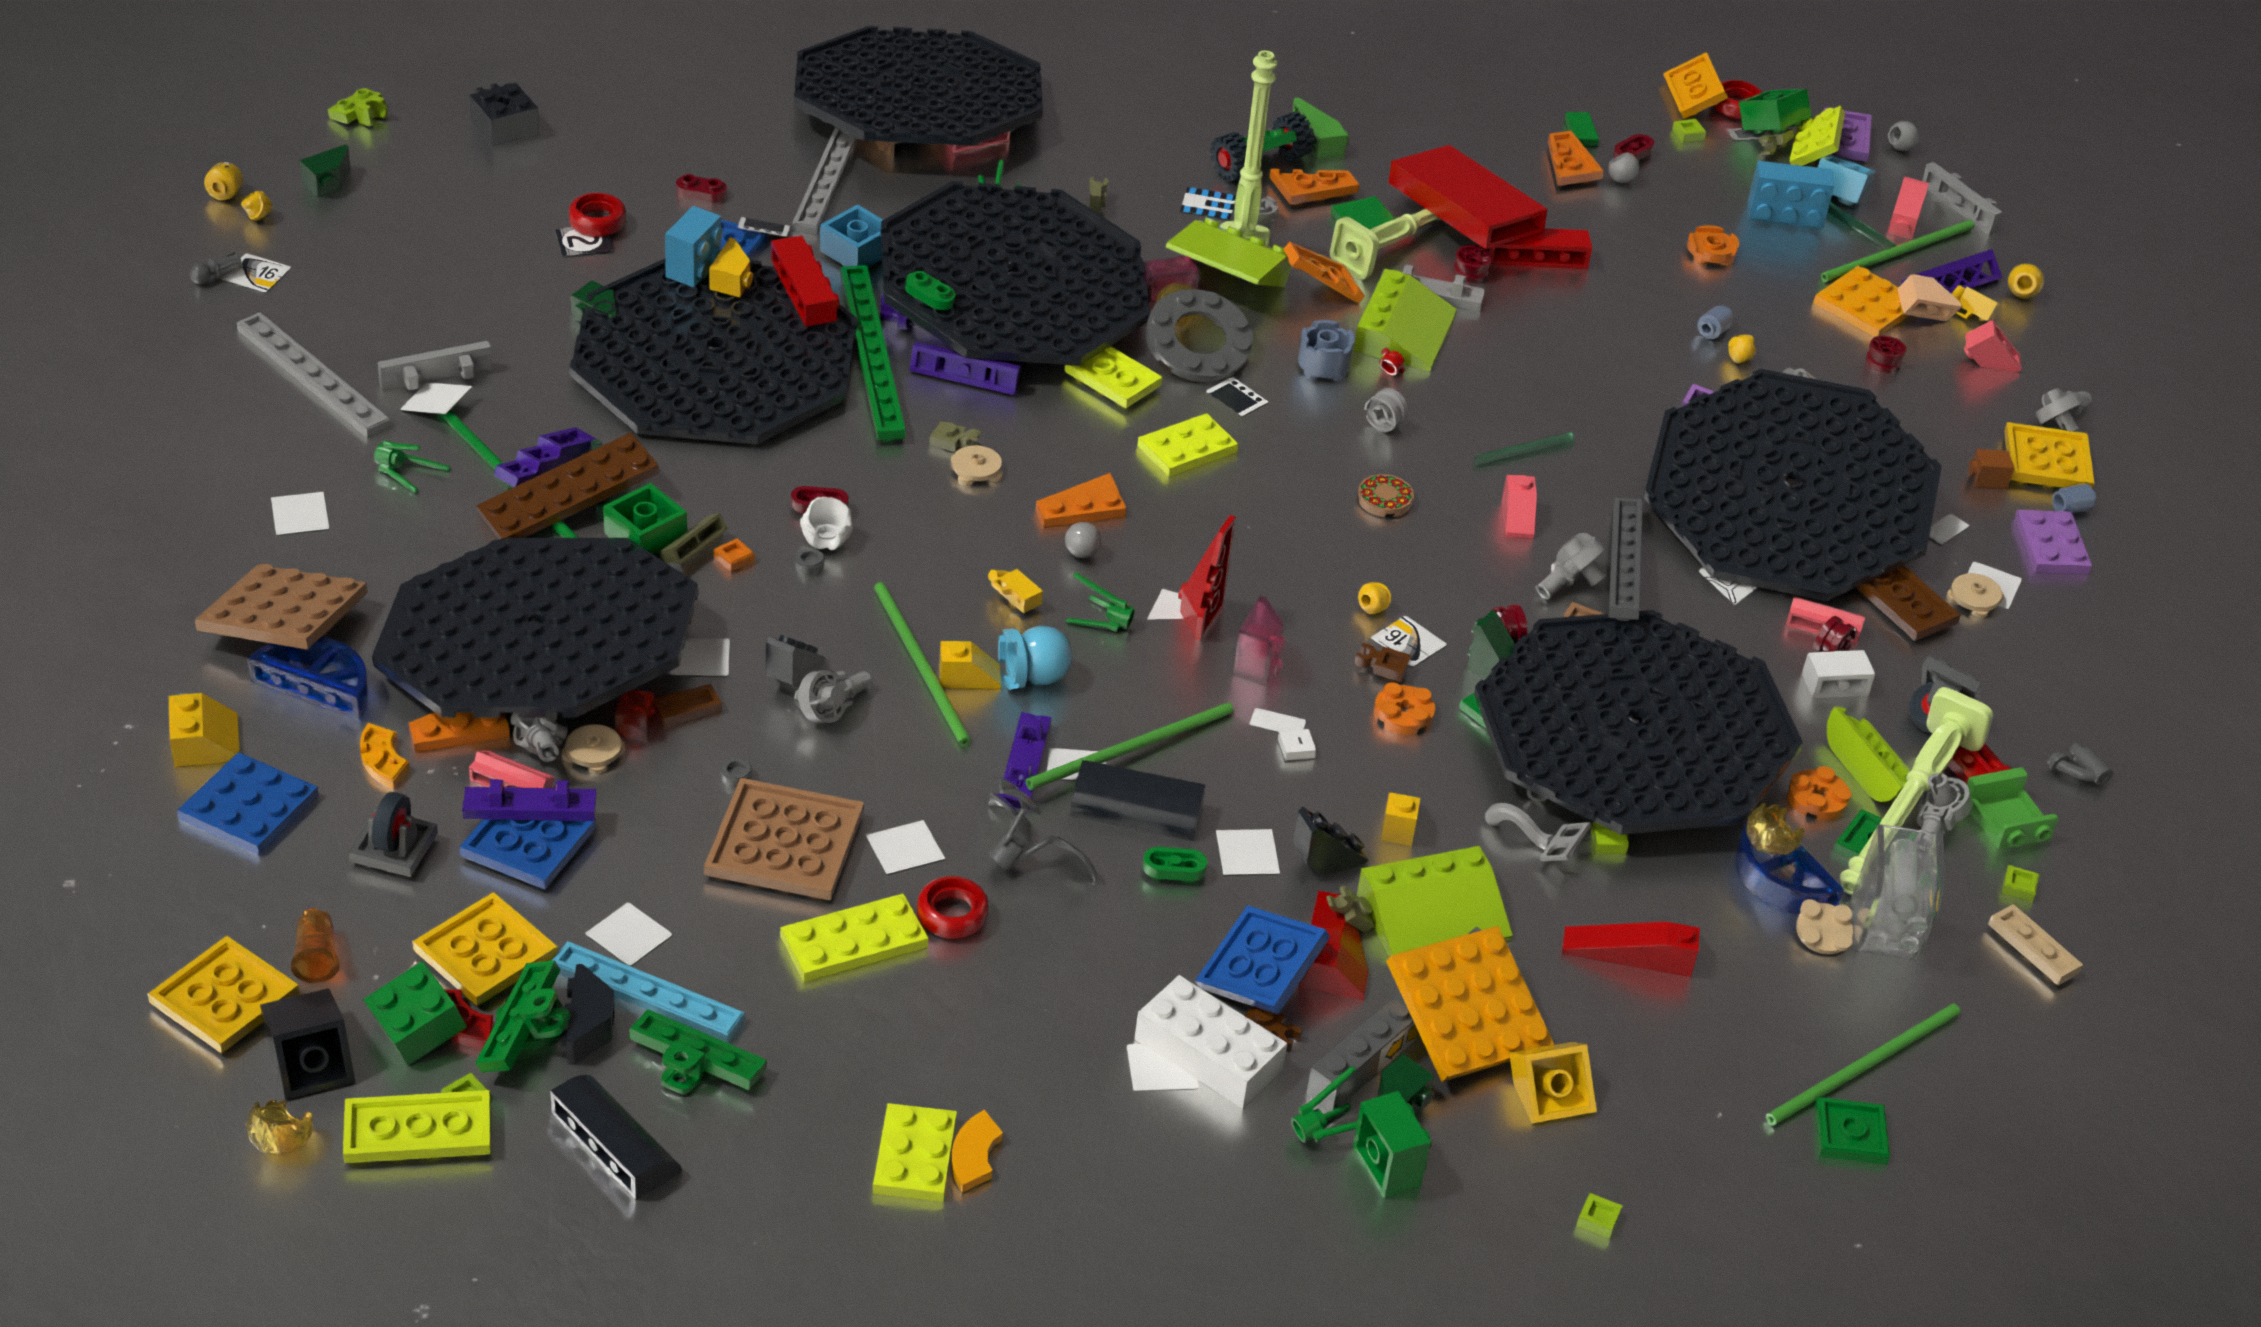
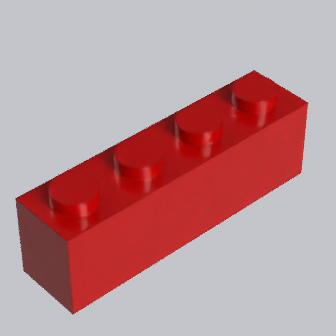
[1486,228,1592,269]
[771,235,840,327]

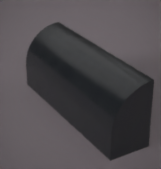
[1070,760,1206,841]
[550,1075,682,1200]

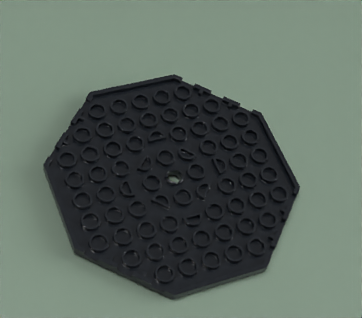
[794,26,1043,146]
[880,181,1151,366]
[569,258,857,444]
[1644,369,1942,601]
[372,538,699,718]
[1474,610,1803,835]

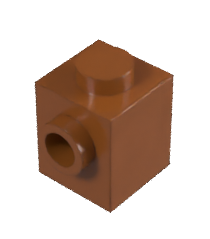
[1968,449,2014,489]

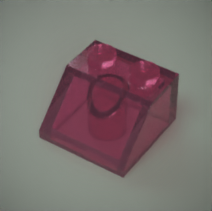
[1143,256,1199,303]
[1233,595,1286,687]

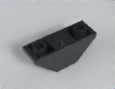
[766,634,826,687]
[1293,806,1369,875]
[560,964,615,1065]

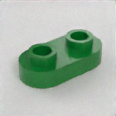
[905,271,955,310]
[1142,847,1208,881]

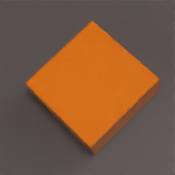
[714,538,755,572]

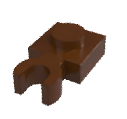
[1355,643,1412,682]
[1244,1006,1303,1052]

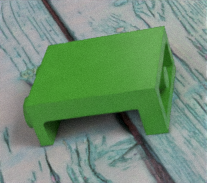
[1962,767,2059,850]

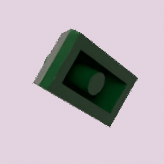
[299,144,351,197]

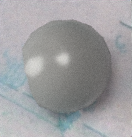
[1888,121,1919,152]
[1608,153,1639,184]
[1064,522,1102,558]

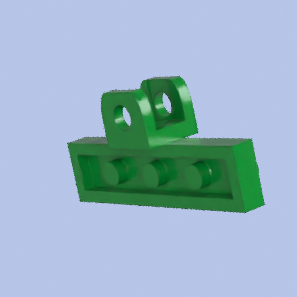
[475,960,571,1073]
[629,1009,767,1094]

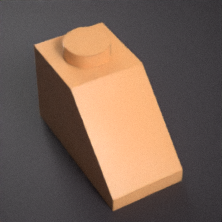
[1897,274,1962,321]

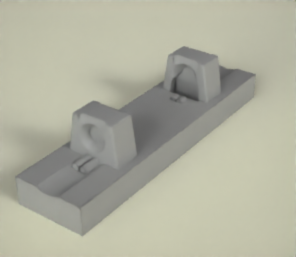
[1922,162,2002,235]
[1380,265,1485,312]
[378,340,492,391]

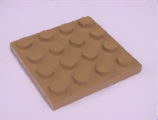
[195,564,368,650]
[704,778,864,900]

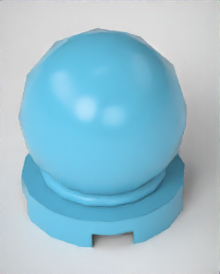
[998,625,1073,690]

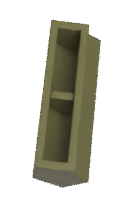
[660,513,728,566]

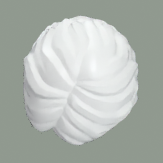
[800,497,853,550]

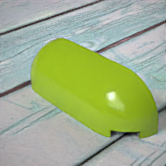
[1827,706,1910,802]

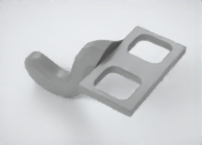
[1485,803,1591,862]

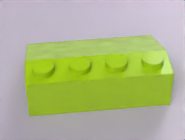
[1165,217,1292,287]
[1353,269,1457,372]
[1357,846,1513,957]

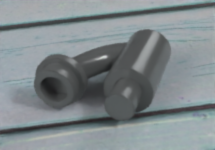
[2047,742,2113,786]

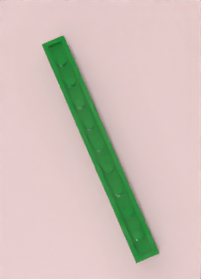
[840,265,905,440]

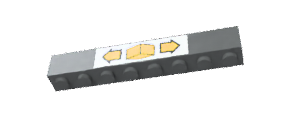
[1306,927,1481,1111]

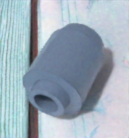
[1697,306,1734,339]
[2052,483,2096,514]

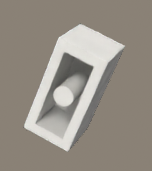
[1802,650,1875,698]

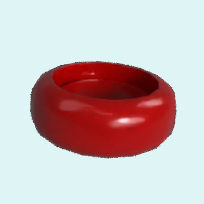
[1713,80,1763,120]
[569,192,626,237]
[917,876,989,939]

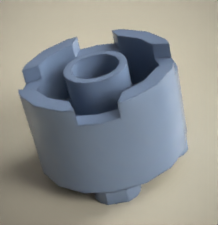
[1298,320,1355,380]

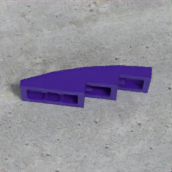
[494,427,597,487]

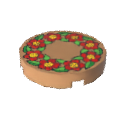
[1358,474,1414,517]

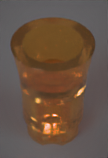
[291,908,340,983]

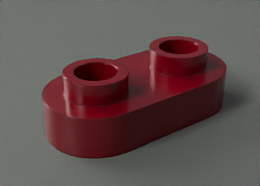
[1613,134,1655,161]
[676,174,727,203]
[791,486,849,514]

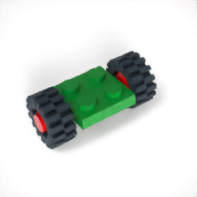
[1210,112,1315,181]

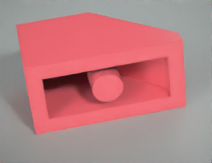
[1888,177,1929,240]
[1964,320,2022,372]
[1502,475,1537,539]

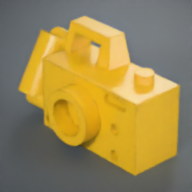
[1951,286,2002,322]
[988,569,1043,613]

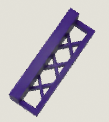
[1901,249,2002,293]

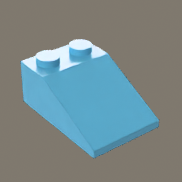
[1817,154,1876,206]

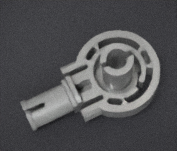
[2035,388,2092,431]
[1536,533,1606,600]
[794,670,873,723]
[511,712,567,762]
[1914,773,1973,853]

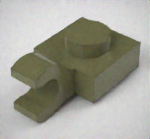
[1759,129,1795,156]
[1089,177,1109,214]
[929,421,981,452]
[1326,886,1375,933]

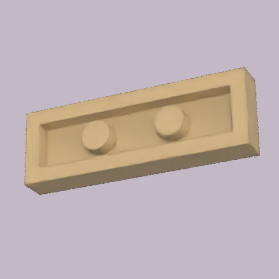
[1988,904,2083,985]

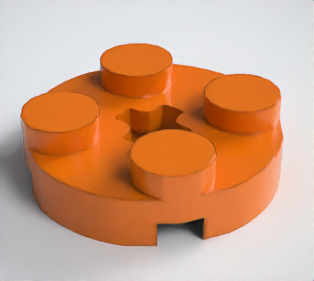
[1687,225,1739,265]
[1373,682,1435,735]
[1787,766,1851,821]

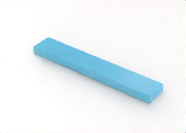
[552,941,745,1043]

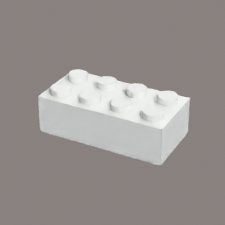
[1135,975,1287,1109]

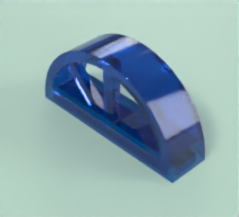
[248,636,369,720]
[1735,807,1844,914]

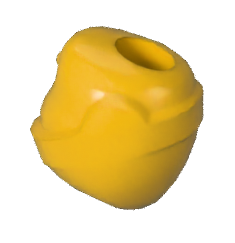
[241,191,273,221]
[1728,335,1757,363]
[1358,582,1391,614]

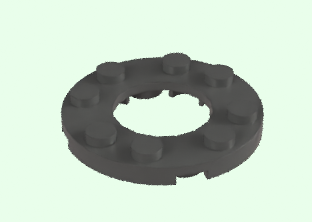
[1146,289,1253,383]

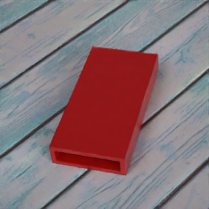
[1388,145,1548,249]

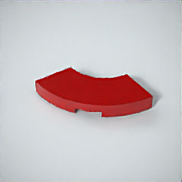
[444,989,494,1049]

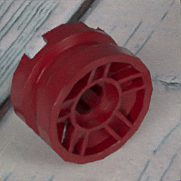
[1453,245,1492,283]
[1865,335,1907,373]
[1492,604,1527,644]
[1814,616,1857,652]

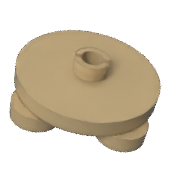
[951,445,1002,486]
[1946,573,2004,618]
[562,725,626,774]
[1796,899,1853,954]

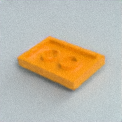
[1663,52,1728,119]

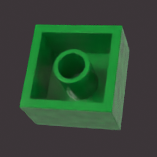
[1739,88,1812,134]
[603,483,687,555]
[363,961,467,1066]
[1353,1091,1432,1198]

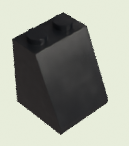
[260,988,356,1100]

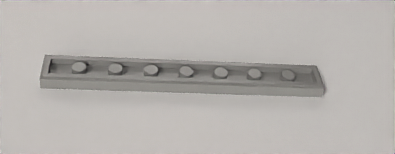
[792,126,859,235]
[237,312,391,438]

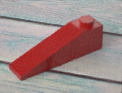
[1178,515,1236,641]
[1298,890,1369,1000]
[1562,921,1700,977]

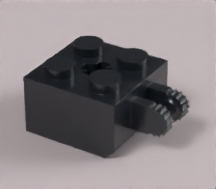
[469,83,539,146]

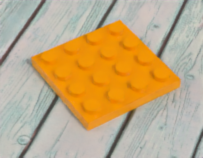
[1386,926,1555,1082]

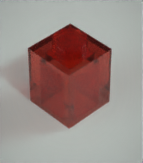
[615,690,654,741]

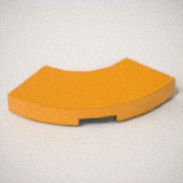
[360,723,410,789]
[951,1110,1003,1193]

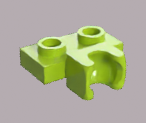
[327,88,388,126]

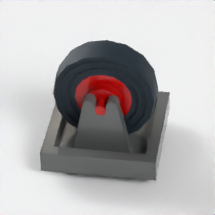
[1909,655,1981,734]
[348,792,438,877]

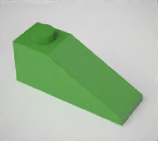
[1292,98,1349,159]

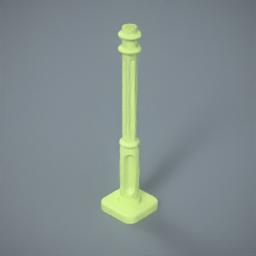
[1220,50,1278,246]
[1330,209,1440,280]
[1840,687,1993,895]

